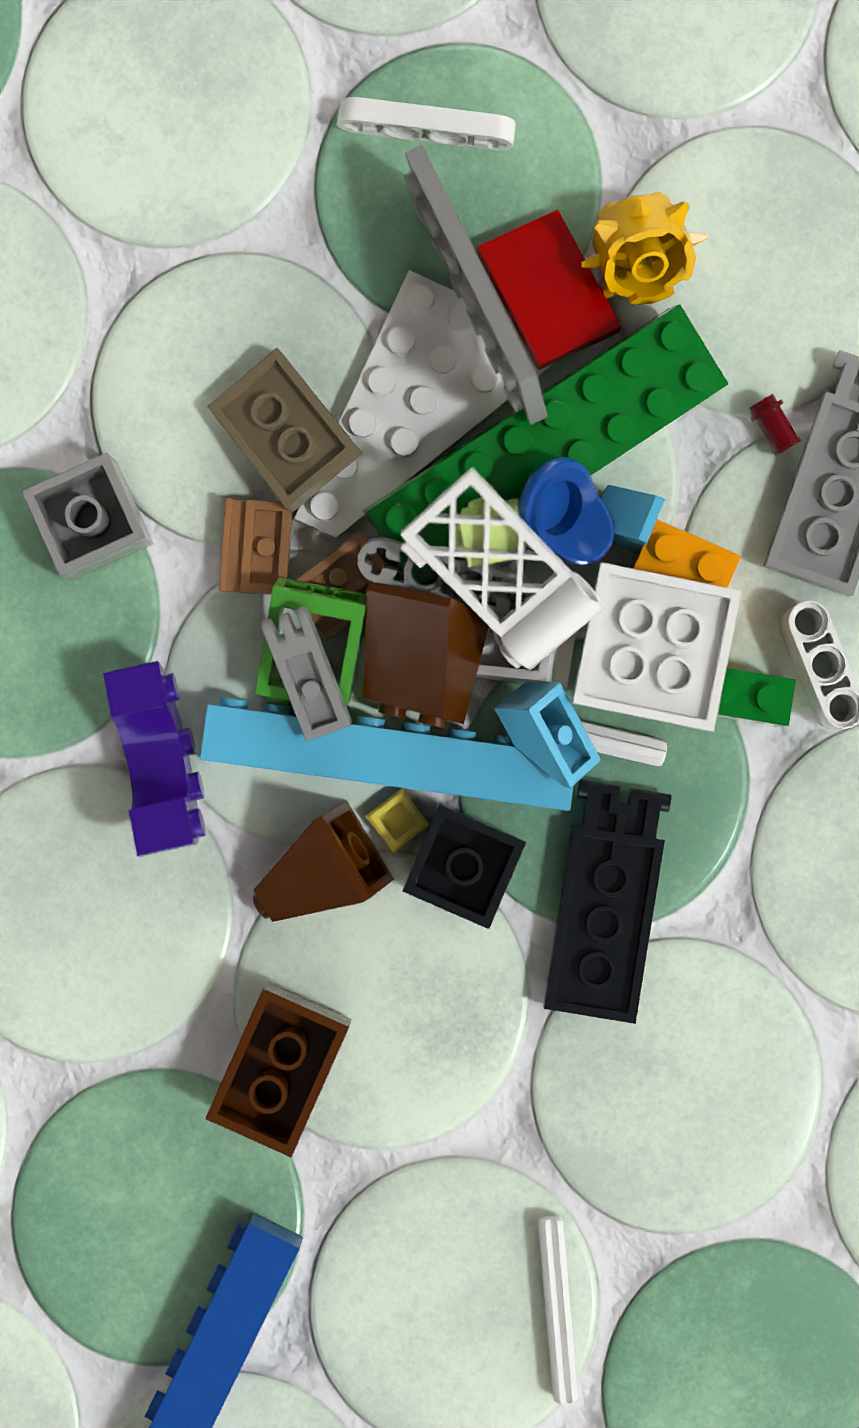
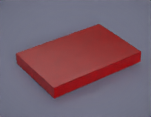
[476,209,621,370]

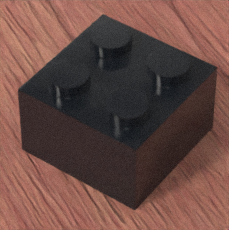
[402,804,527,929]

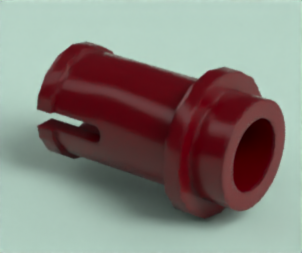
[749,394,801,456]

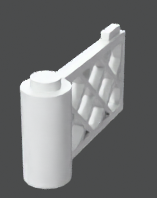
[400,467,604,670]

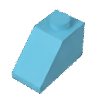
[598,484,665,554]
[494,682,601,788]

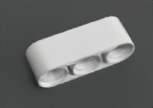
[780,600,859,730]

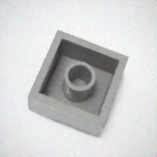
[22,452,154,582]

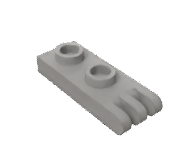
[261,606,352,741]

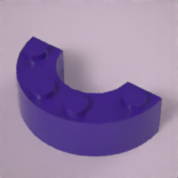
[103,661,206,857]

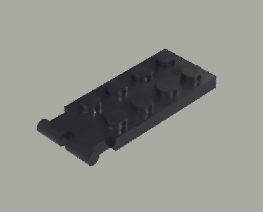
[543,780,671,1024]

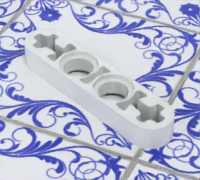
[337,97,516,151]

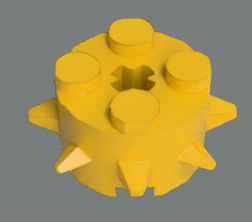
[581,192,707,305]

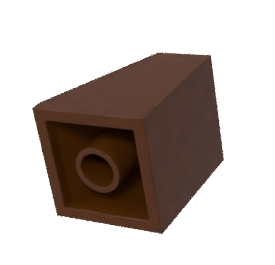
[363,581,489,729]

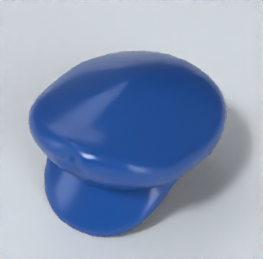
[518,457,615,565]

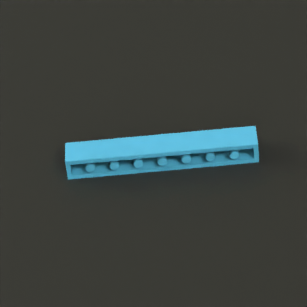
[200,697,574,811]

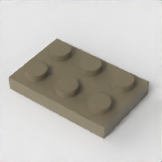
[207,348,363,512]

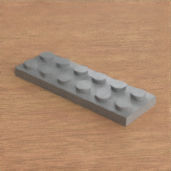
[404,145,547,425]

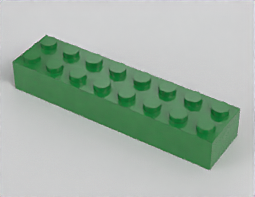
[363,304,728,584]

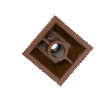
[253,801,394,922]

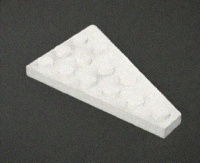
[294,270,556,540]

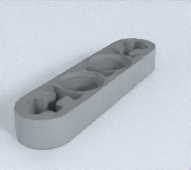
[357,537,535,616]

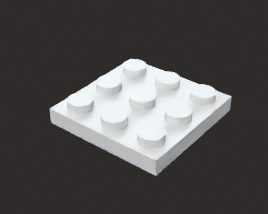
[571,563,742,732]

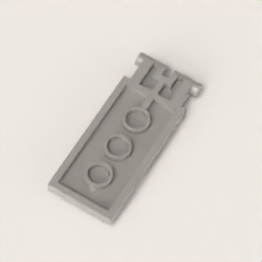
[763,350,859,597]

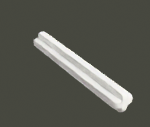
[538,1216,578,1404]

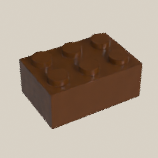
[205,982,352,1158]

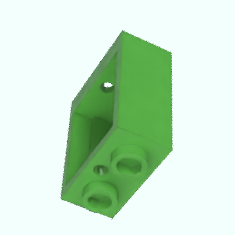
[255,577,367,709]

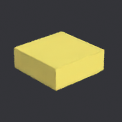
[366,788,430,852]

